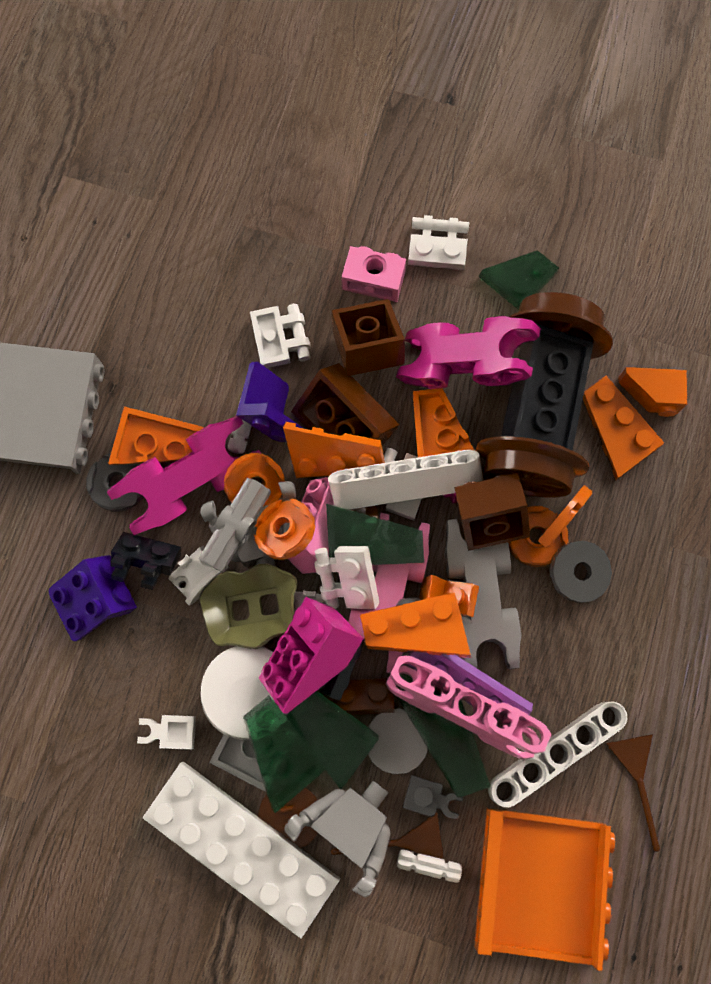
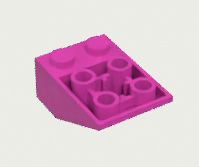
[259,597,363,714]

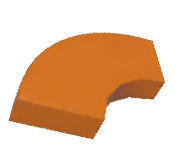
[538,485,593,548]

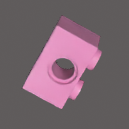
[342,246,406,302]

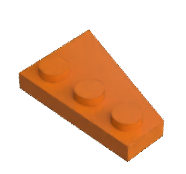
[583,375,664,480]
[413,389,481,462]
[108,406,204,466]
[283,421,385,478]
[360,592,471,658]

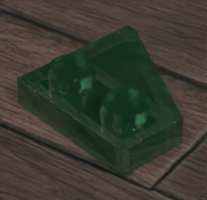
[479,250,559,310]

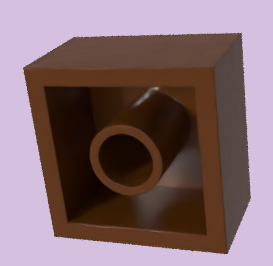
[332,299,405,377]
[454,473,530,551]

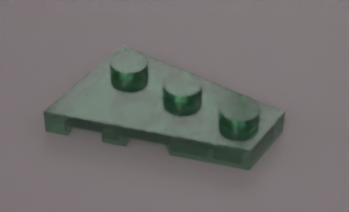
[243,695,325,813]

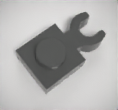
[402,775,463,819]

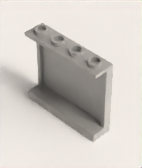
[0,343,105,474]

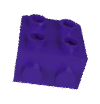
[236,362,303,442]
[49,555,137,641]

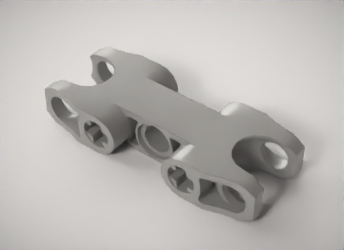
[444,519,522,670]

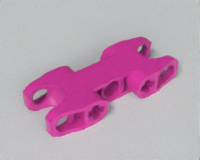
[396,316,541,389]
[107,416,261,535]

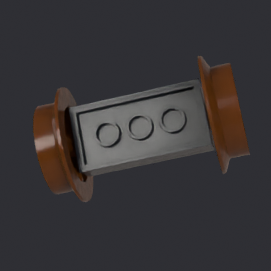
[476,292,613,498]

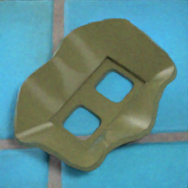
[200,564,297,649]

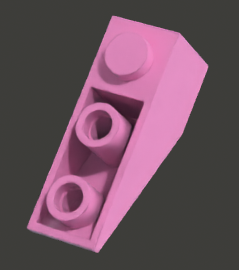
[288,477,336,574]

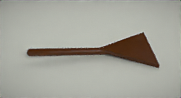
[606,734,660,852]
[331,813,444,859]

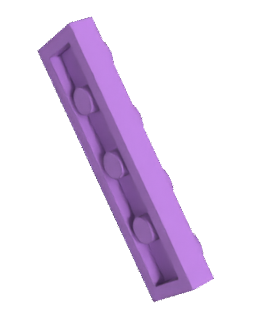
[407,651,533,715]

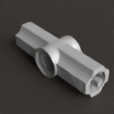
[199,477,271,573]

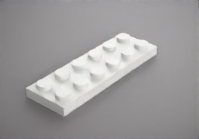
[142,761,340,938]

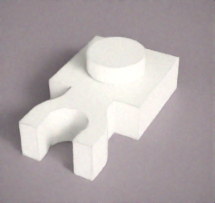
[137,715,196,749]

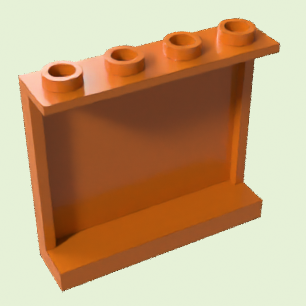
[474,808,615,971]

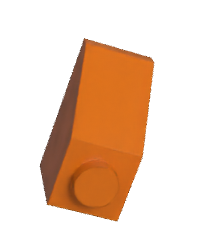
[619,367,687,417]

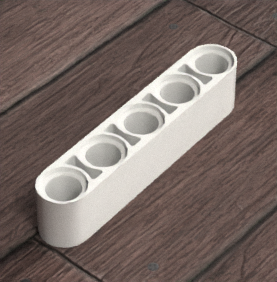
[328,450,484,510]
[488,702,627,808]

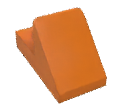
[419,575,479,617]

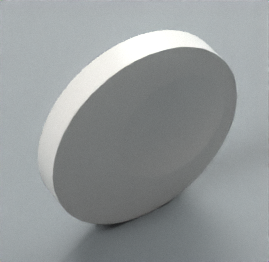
[201,646,288,740]

